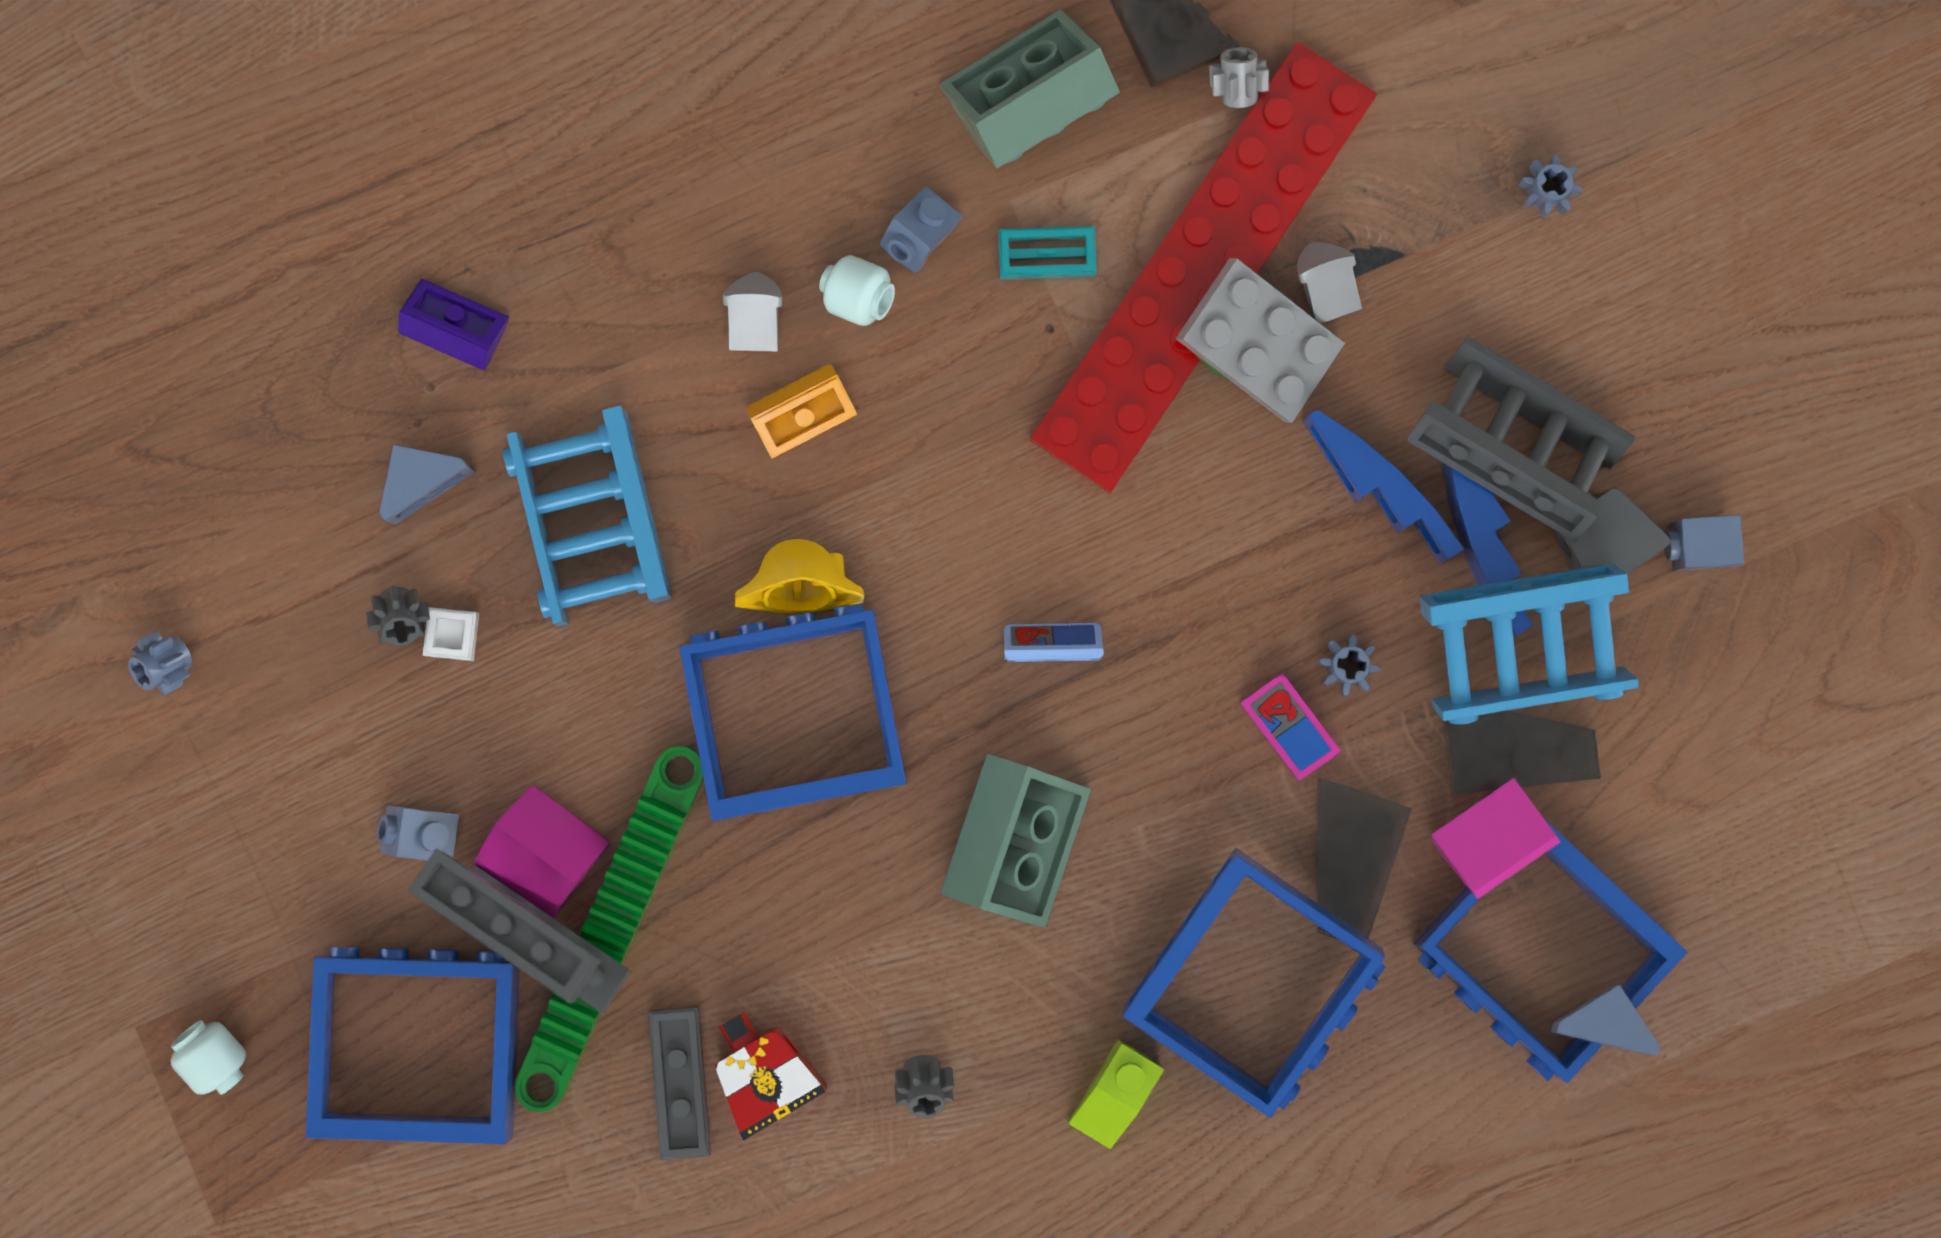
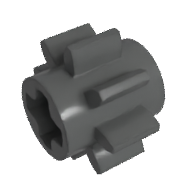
[366,586,430,647]
[894,1055,955,1118]

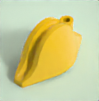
[735,539,864,614]

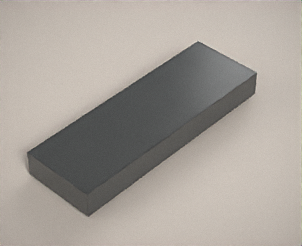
[648,1006,711,1160]

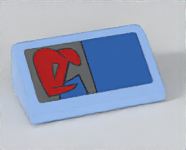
[1004,623,1104,662]

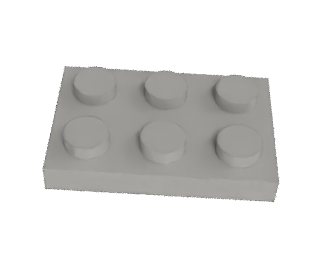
[1176,258,1345,423]

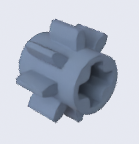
[1518,155,1582,219]
[128,631,192,696]
[1317,635,1380,697]

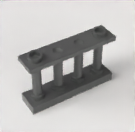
[1406,336,1636,542]
[408,848,632,1013]

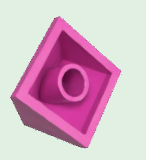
[1431,778,1560,899]
[474,785,611,919]

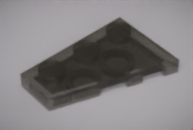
[1110,0,1240,88]
[1443,710,1601,794]
[1316,777,1412,939]

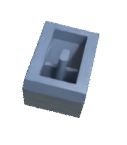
[379,445,475,525]
[1551,985,1660,1056]

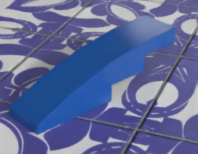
[1303,410,1464,564]
[1442,462,1533,637]

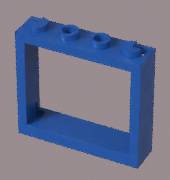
[679,604,907,821]
[1413,820,1688,1083]
[1122,847,1386,1119]
[305,946,520,1144]

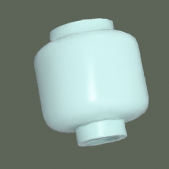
[819,255,895,326]
[171,1020,246,1095]

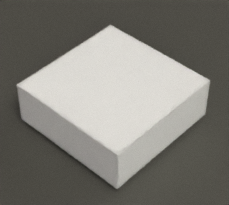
[422,607,479,661]

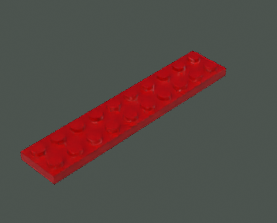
[1030,41,1378,494]

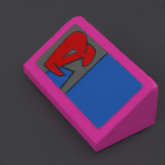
[1240,673,1341,781]

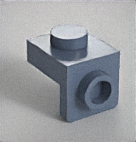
[880,186,963,274]
[377,805,459,860]

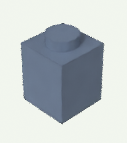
[1664,515,1744,572]

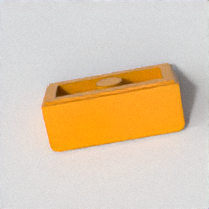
[746,364,857,459]

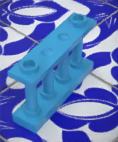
[503,405,673,627]
[1419,563,1639,724]

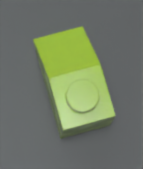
[1068,1038,1164,1149]

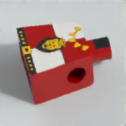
[715,1012,828,1141]

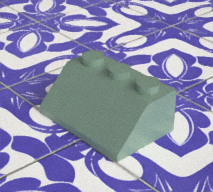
[939,9,1120,168]
[940,754,1091,928]

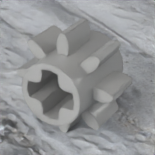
[1210,48,1269,108]

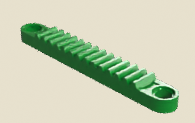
[515,746,704,1113]

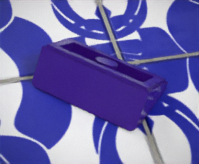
[398,278,509,370]

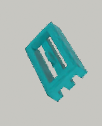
[998,226,1097,280]

